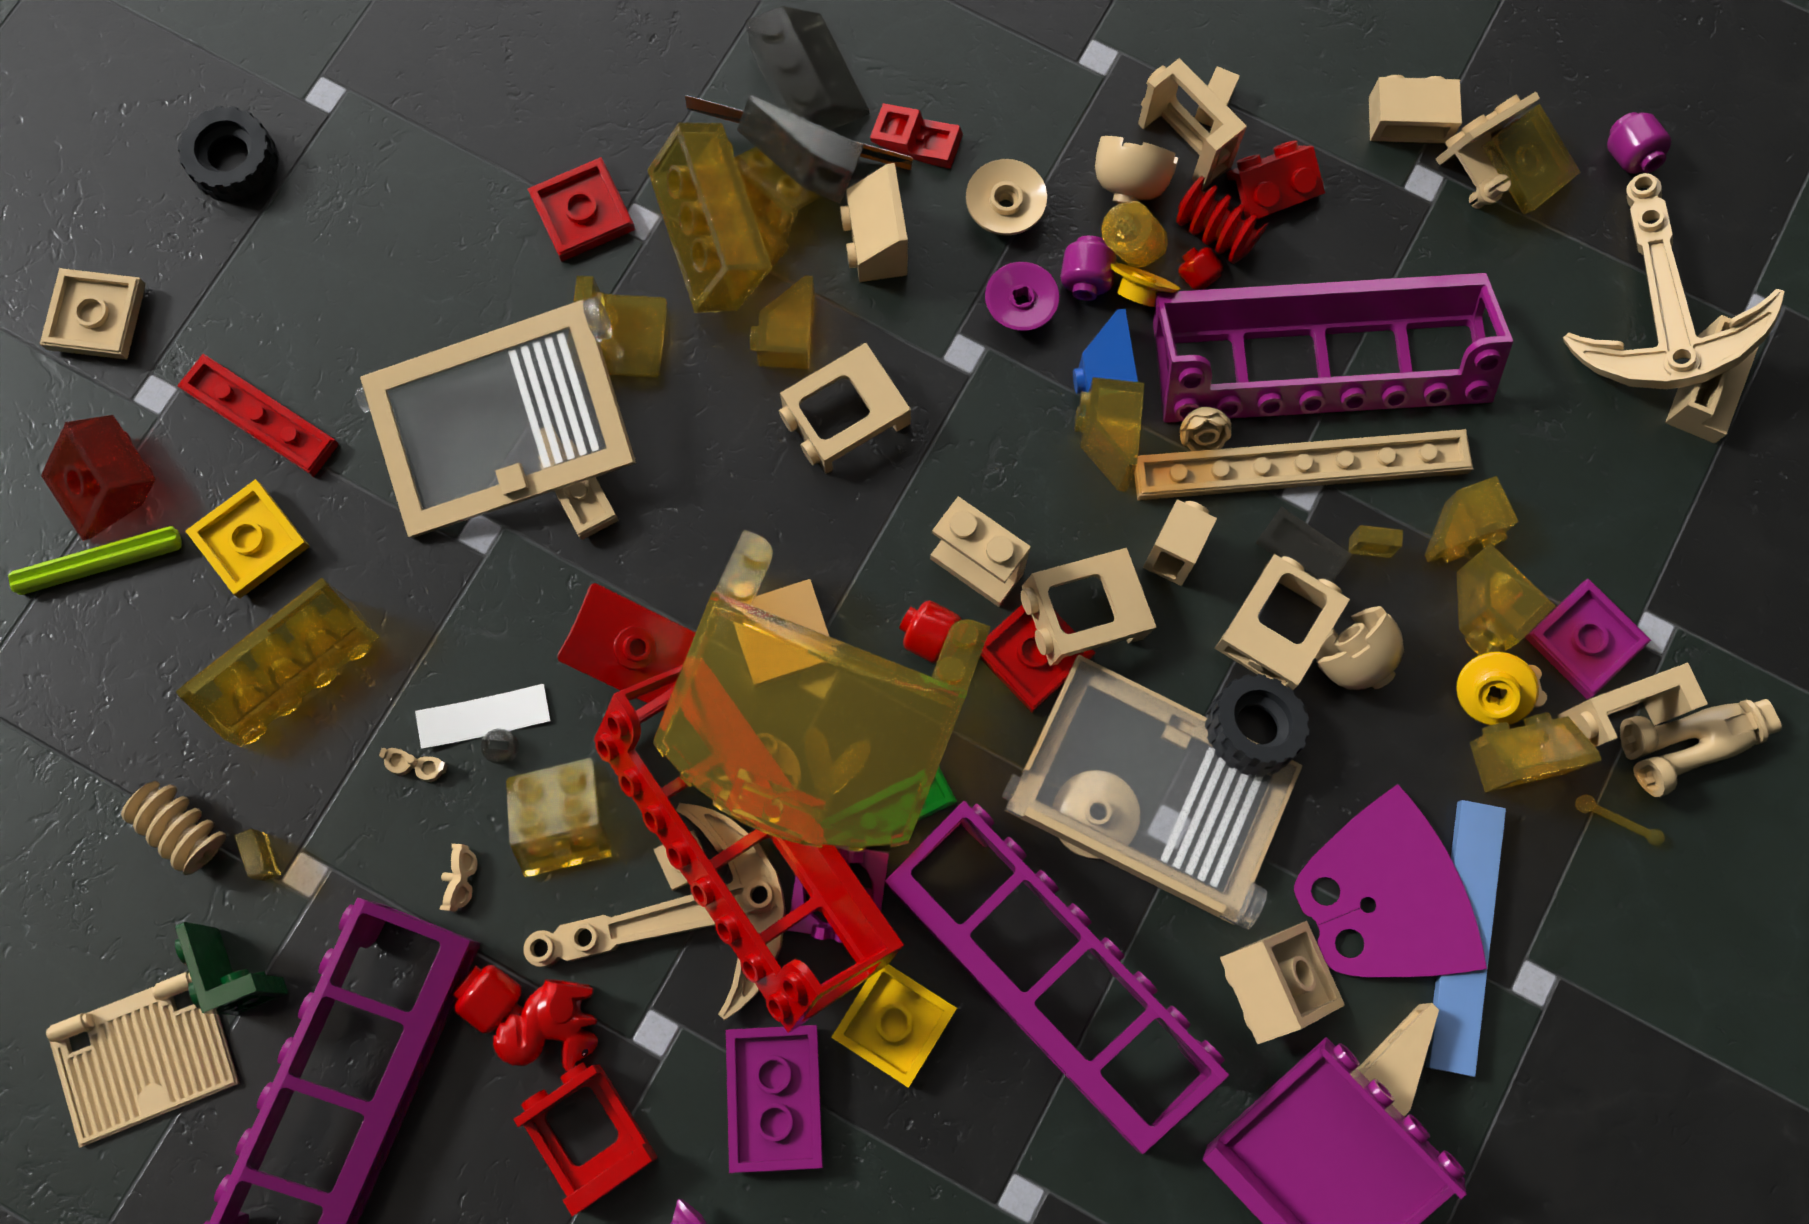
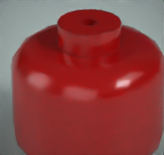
[1178,247,1223,290]

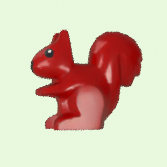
[493,979,598,1072]

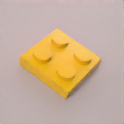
[186,479,310,599]
[831,964,957,1088]

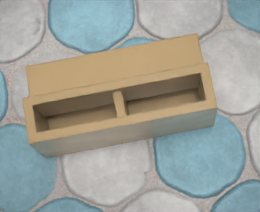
[1665,315,1759,443]

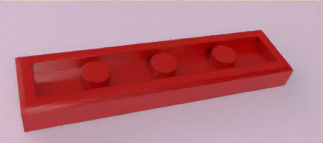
[177,354,339,477]

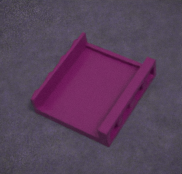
[1203,1037,1467,1224]

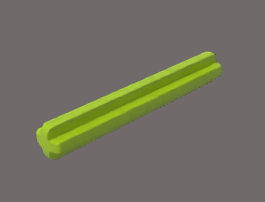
[8,526,182,595]

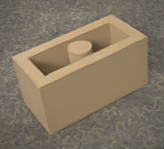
[1195,66,1240,127]

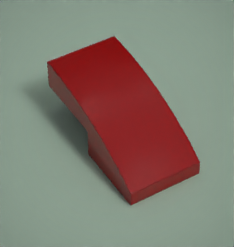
[870,103,963,169]

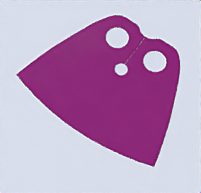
[1294,784,1487,977]

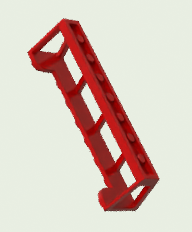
[594,657,904,1033]

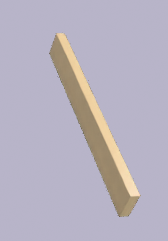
[1133,429,1473,500]

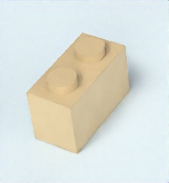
[1369,75,1462,143]
[1143,499,1217,586]

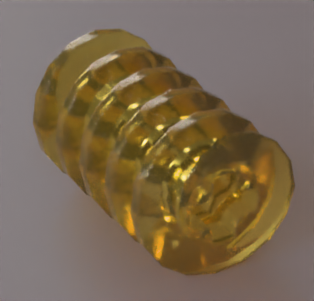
[1101,201,1168,267]

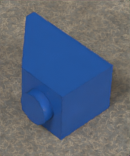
[1073,309,1139,407]

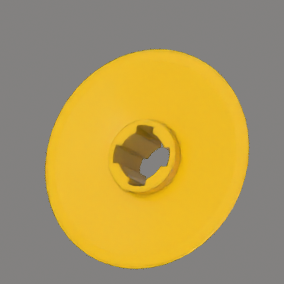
[1111,262,1180,307]
[1456,652,1539,726]

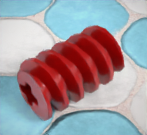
[1176,176,1268,264]

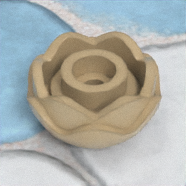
[1180,407,1232,451]

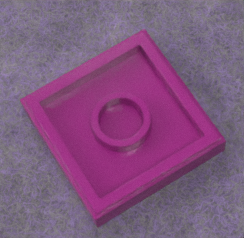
[1525,579,1651,699]

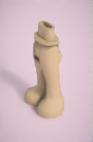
[1620,699,1782,797]

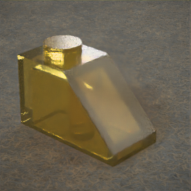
[750,275,815,369]

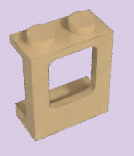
[1138,58,1247,190]
[778,343,911,474]
[930,496,1031,607]
[1021,548,1156,666]
[1215,554,1350,690]
[1557,663,1708,755]

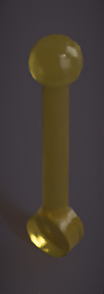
[1575,794,1665,846]

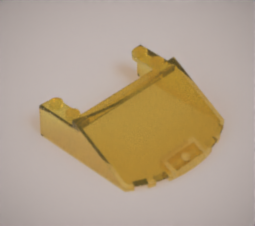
[653,530,991,851]

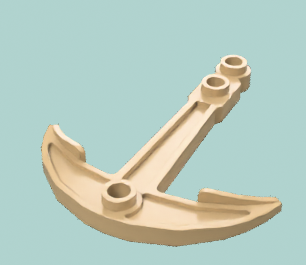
[1563,173,1785,389]
[523,803,786,1020]

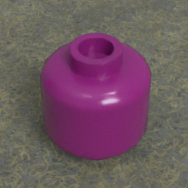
[1607,112,1672,174]
[1060,236,1117,301]

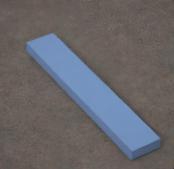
[1425,800,1506,1077]

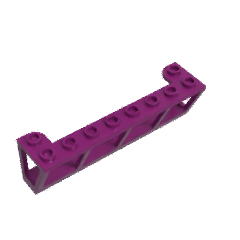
[1153,273,1513,423]
[885,801,1229,1154]
[204,897,481,1224]

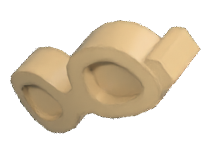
[379,748,448,782]
[440,844,478,912]

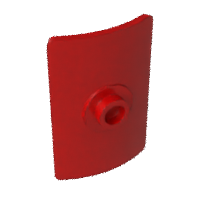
[557,583,705,713]

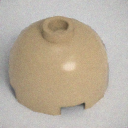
[1095,136,1178,207]
[1315,606,1404,690]

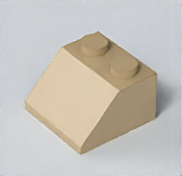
[840,163,908,282]
[1220,921,1345,1044]

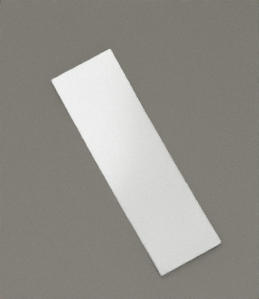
[415,684,550,749]

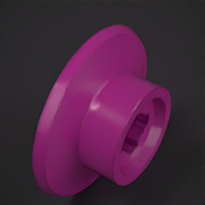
[985,262,1059,331]

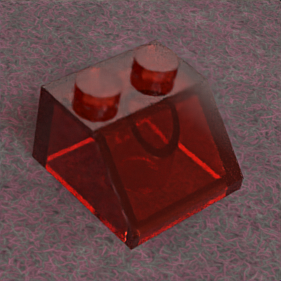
[41,415,156,540]

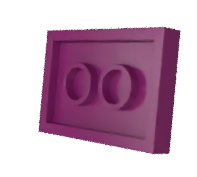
[726,1025,823,1173]

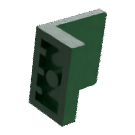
[175,922,288,1015]

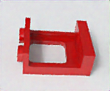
[513,1062,658,1216]

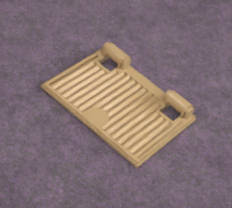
[46,971,240,1148]

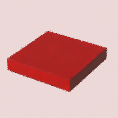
[527,157,636,262]
[973,605,1095,713]

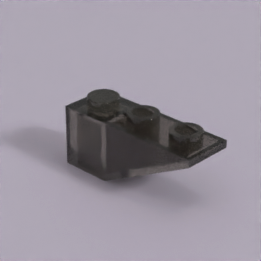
[737,95,864,204]

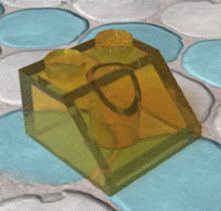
[1074,377,1145,491]
[1457,543,1555,655]
[1470,713,1601,793]

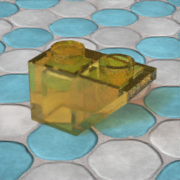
[1425,476,1519,563]

